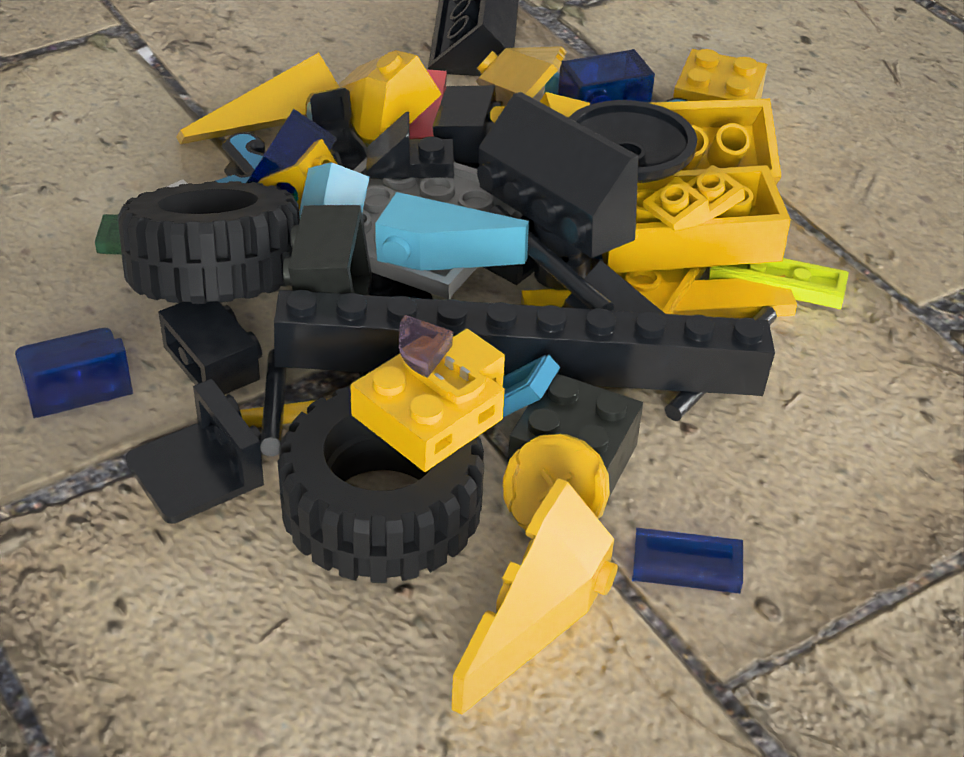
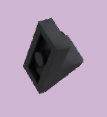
[366,112,454,179]

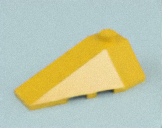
[475,46,567,106]
[338,50,442,144]
[176,52,340,144]

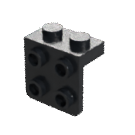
[126,379,264,524]

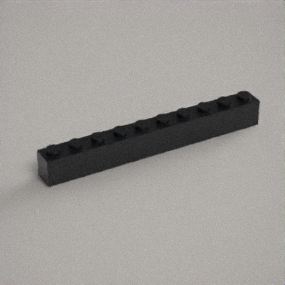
[274,290,775,396]

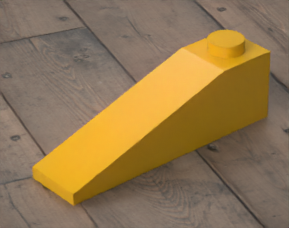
[452,478,618,715]

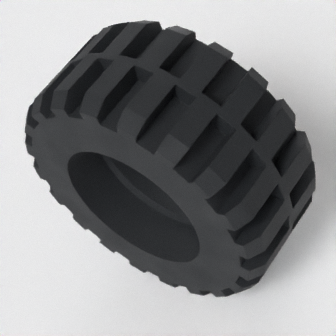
[118,181,300,304]
[277,386,484,583]

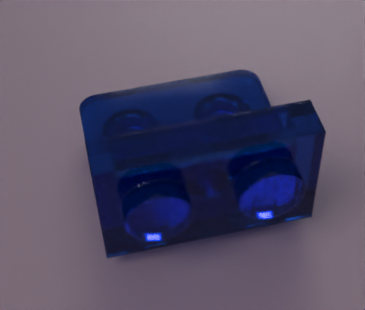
[15,328,133,419]

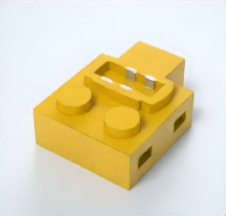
[351,329,505,472]

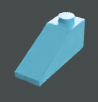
[375,192,529,271]

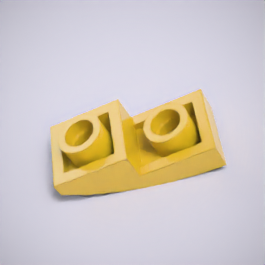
[643,165,745,231]

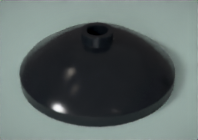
[568,100,697,183]

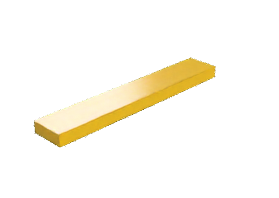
[521,275,797,318]

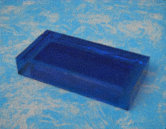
[632,527,743,594]

